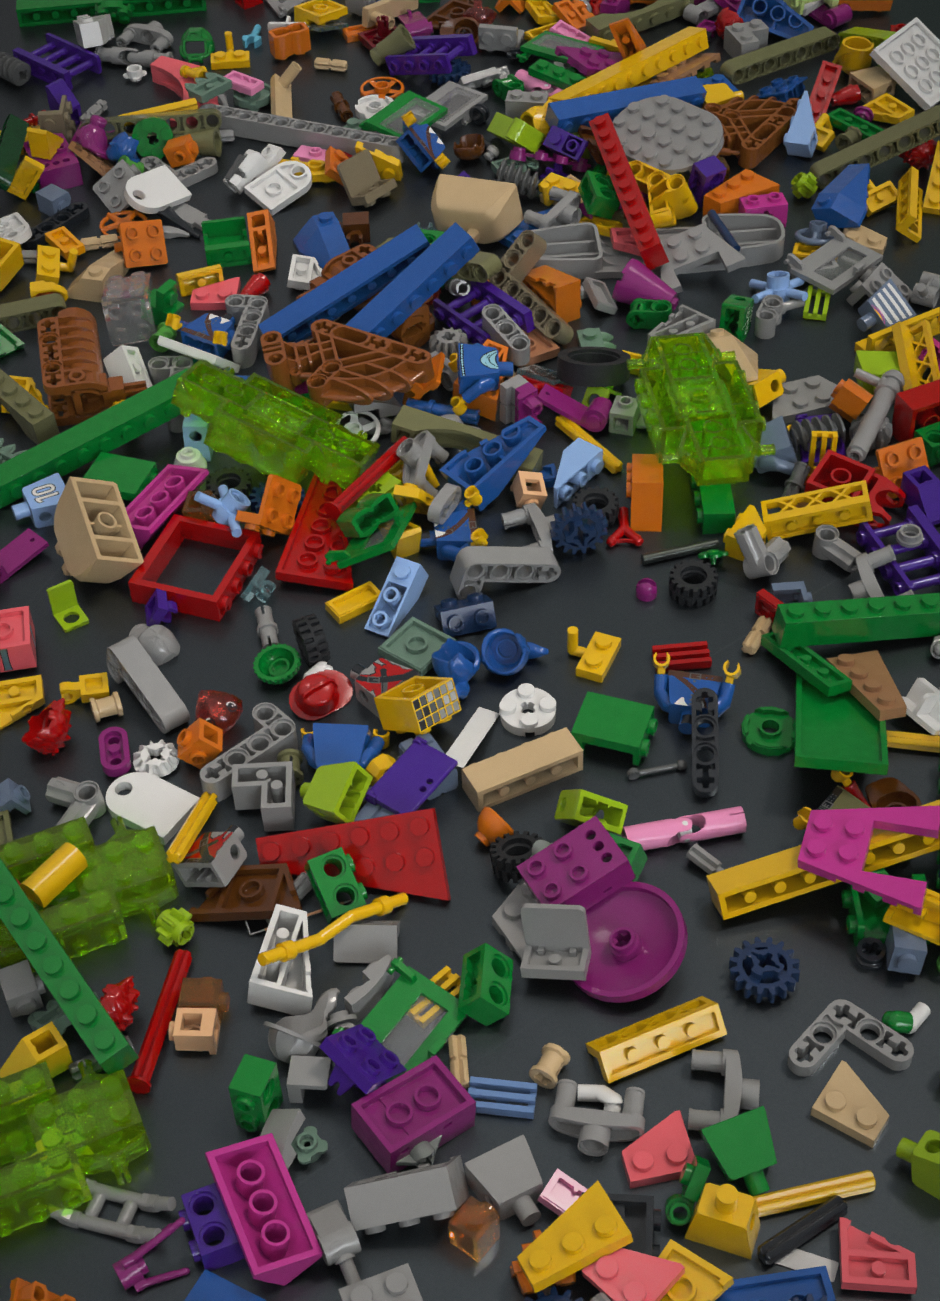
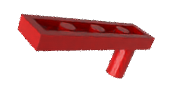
[810,60,843,123]

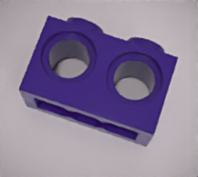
[688,155,727,209]
[178,1183,245,1272]

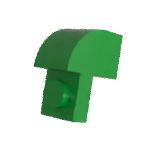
[141,279,184,325]

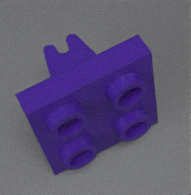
[319,1024,407,1096]

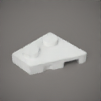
[287,254,322,290]

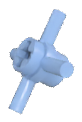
[749,271,808,304]
[194,485,251,537]

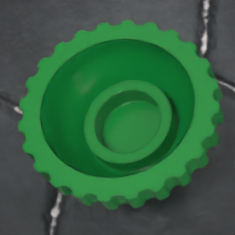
[253,643,301,685]

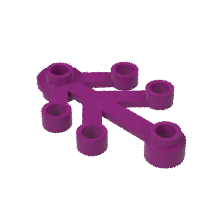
[509,146,592,173]

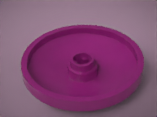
[572,881,688,1003]

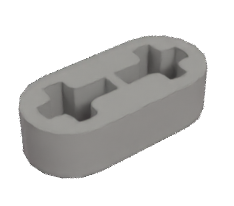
[427,483,462,525]

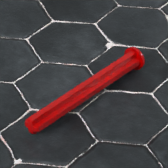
[324,436,407,520]
[125,949,192,1094]

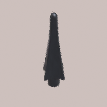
[156,206,200,239]

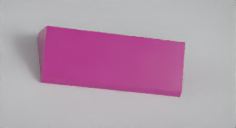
[126,464,209,551]
[205,1133,323,1286]

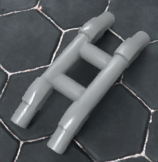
[43,1170,176,1244]

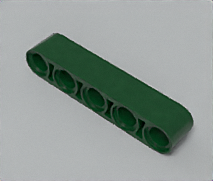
[0,113,29,191]

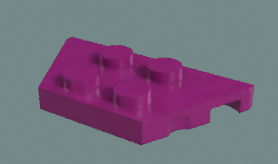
[554,46,623,76]

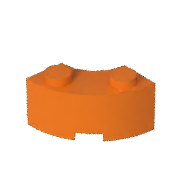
[828,378,874,423]

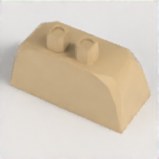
[431,174,524,244]
[54,476,144,584]

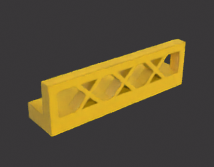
[896,166,923,243]
[854,307,940,351]
[892,319,940,391]
[761,480,874,541]
[585,996,727,1083]

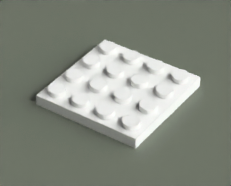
[869,17,940,110]

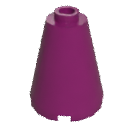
[612,258,679,312]

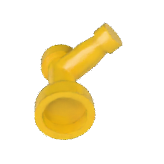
[180,65,208,83]

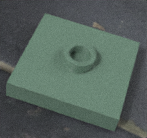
[378,616,456,676]

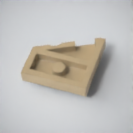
[843,225,887,255]
[811,1060,890,1148]

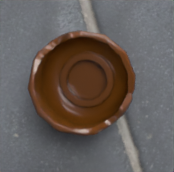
[453,133,485,161]

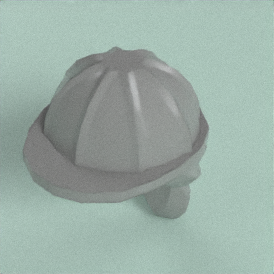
[263,988,340,1064]

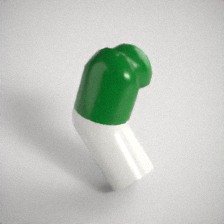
[882,1002,931,1034]

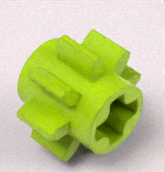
[791,171,818,199]
[155,907,195,947]

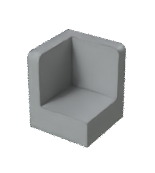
[286,1055,333,1103]

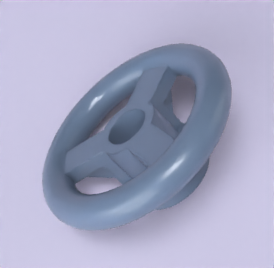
[794,220,834,246]

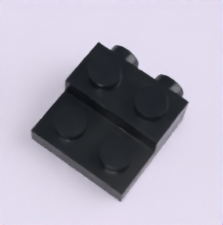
[582,1192,661,1257]

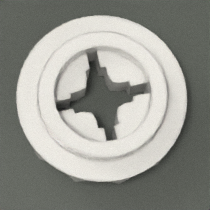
[133,739,180,778]

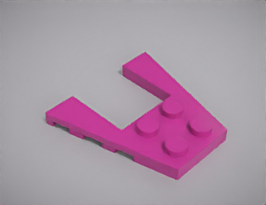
[798,806,940,916]

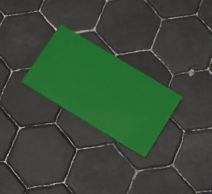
[794,673,889,775]

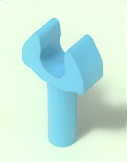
[242,24,262,49]

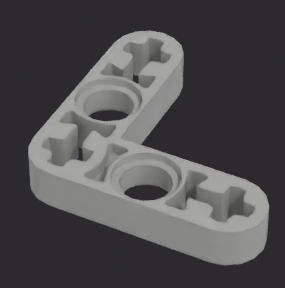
[140,156,218,188]
[787,999,914,1077]

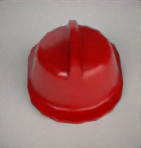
[289,669,353,721]

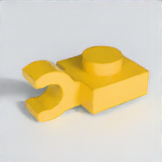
[59,672,110,705]

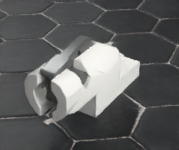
[223,144,286,194]

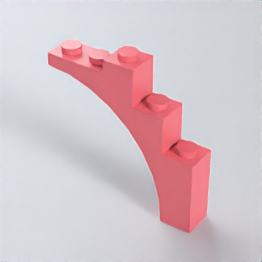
[150,55,219,136]

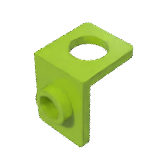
[581,386,622,407]
[46,579,89,633]

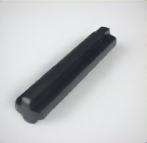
[757,1195,848,1266]

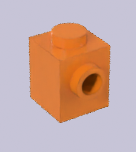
[163,134,199,168]

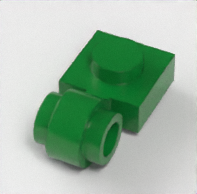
[664,1155,711,1226]

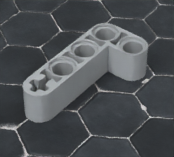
[225,294,270,369]
[148,355,196,433]
[450,546,561,600]
[106,635,190,734]
[200,702,298,802]

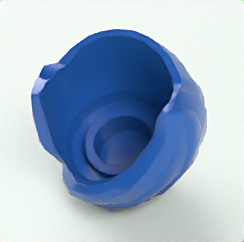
[106,132,140,164]
[480,628,549,676]
[432,638,481,699]

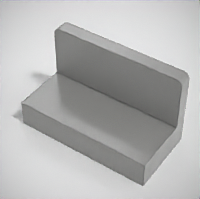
[333,920,400,963]

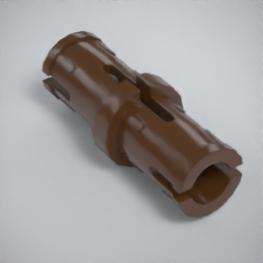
[330,91,353,122]

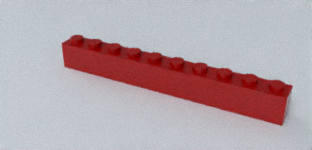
[589,113,669,270]

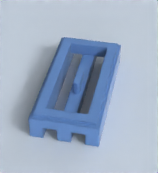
[468,1076,538,1119]

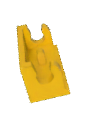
[883,888,940,946]

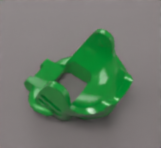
[179,27,215,63]

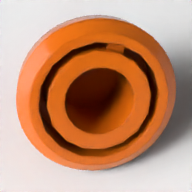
[475,807,514,847]

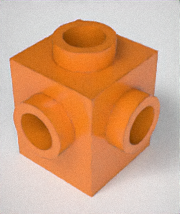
[177,717,223,769]

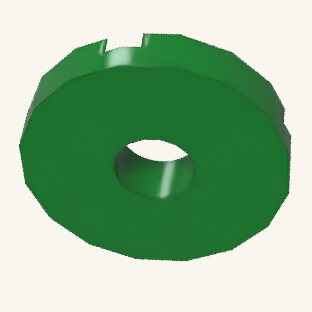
[741,706,795,756]

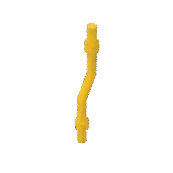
[257,892,409,966]

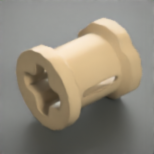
[89,691,124,723]
[529,1043,570,1089]

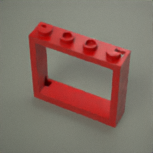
[128,514,264,622]

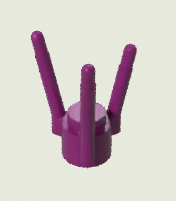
[112,1217,190,1293]

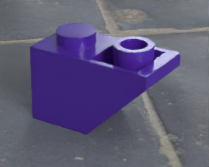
[45,78,82,126]
[543,125,589,162]
[901,465,940,525]

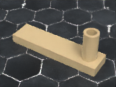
[362,0,419,30]
[270,61,302,118]

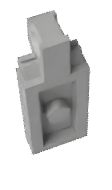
[457,66,510,90]

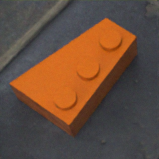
[702,169,780,218]
[522,265,582,323]
[452,339,509,421]
[626,454,664,532]

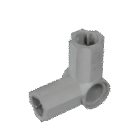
[734,524,791,579]
[45,776,107,843]

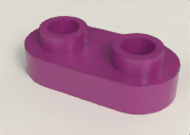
[98,727,132,777]

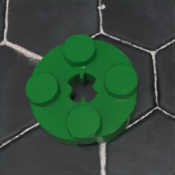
[94,0,133,24]
[132,116,174,159]

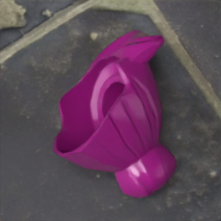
[75,115,109,160]

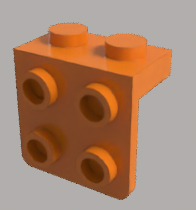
[235,474,302,538]

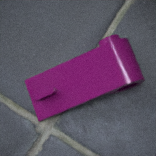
[808,3,853,29]
[398,9,434,36]
[538,384,613,432]
[0,528,49,584]

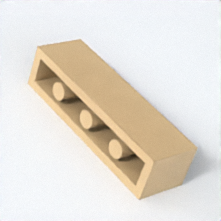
[462,727,583,812]

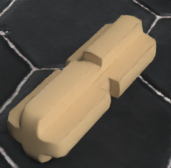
[314,57,348,72]
[80,234,118,251]
[742,616,772,655]
[448,1034,469,1089]

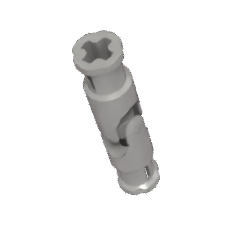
[95,45,174,68]

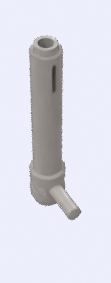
[846,368,905,462]

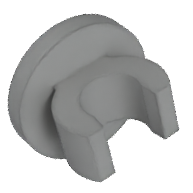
[327,1010,358,1035]

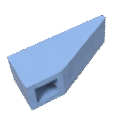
[783,90,818,158]
[554,438,604,508]
[364,556,429,638]

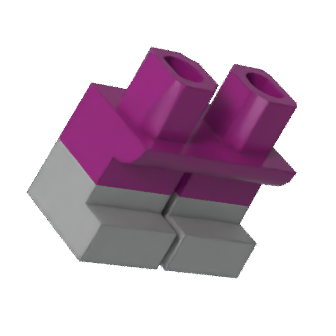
[500,374,543,424]

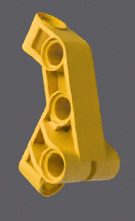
[606,160,698,228]

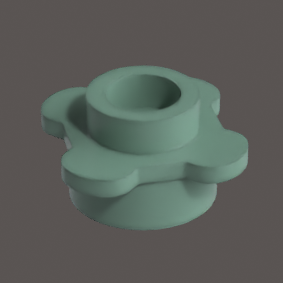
[291,1126,328,1164]

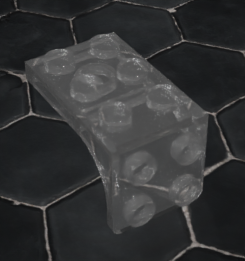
[101,271,157,346]

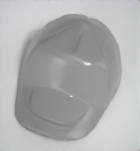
[129,624,180,666]

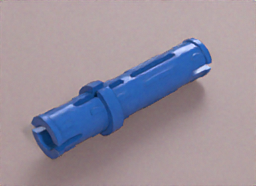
[406,398,480,426]

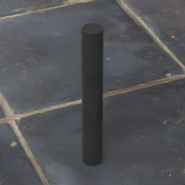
[641,538,719,565]

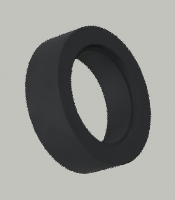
[557,347,630,387]

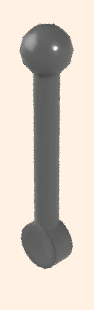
[627,759,687,780]

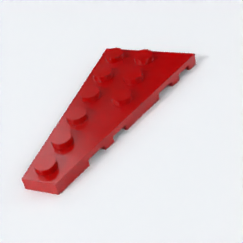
[275,472,353,591]
[255,808,451,901]

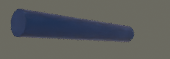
[707,209,740,252]

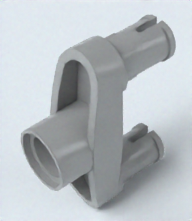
[116,21,174,53]
[524,186,582,229]
[396,430,449,497]
[501,503,555,552]
[848,545,914,599]
[688,1049,760,1131]
[548,1079,645,1157]

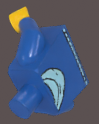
[448,343,513,416]

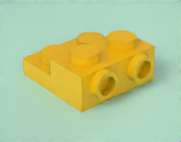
[294,0,348,27]

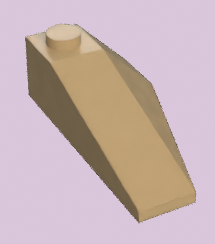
[67,249,130,303]
[703,328,758,384]

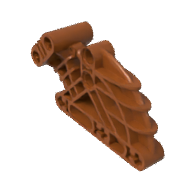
[704,95,799,169]
[260,319,434,407]

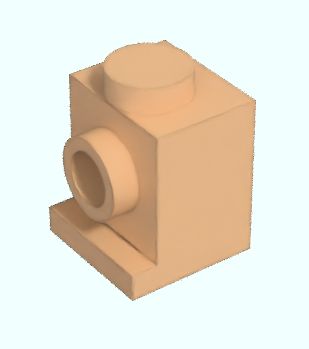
[510,471,548,510]
[169,1008,220,1055]

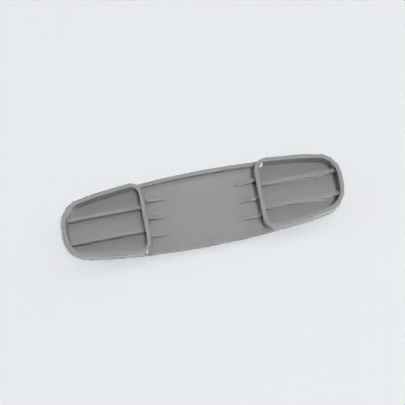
[531,213,785,279]

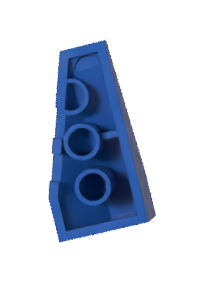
[737,0,814,40]
[811,163,870,228]
[293,211,350,269]
[439,416,547,512]

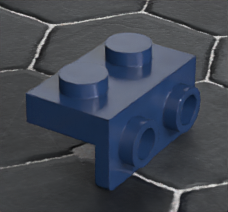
[434,592,497,637]

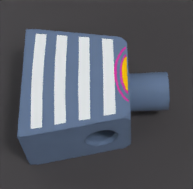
[856,279,917,333]

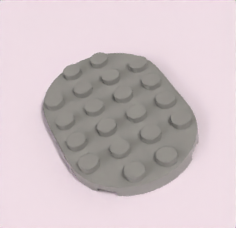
[613,95,724,175]

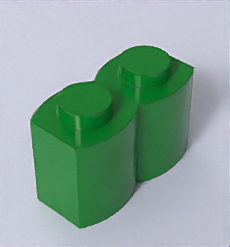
[336,493,399,538]

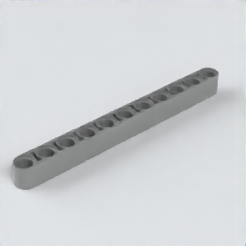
[199,104,405,163]

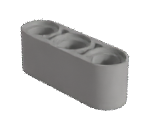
[482,304,530,366]

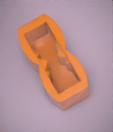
[268,22,311,60]

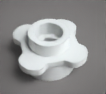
[123,64,147,82]

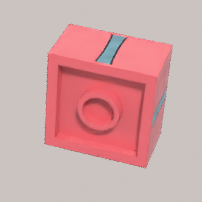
[0,606,37,673]

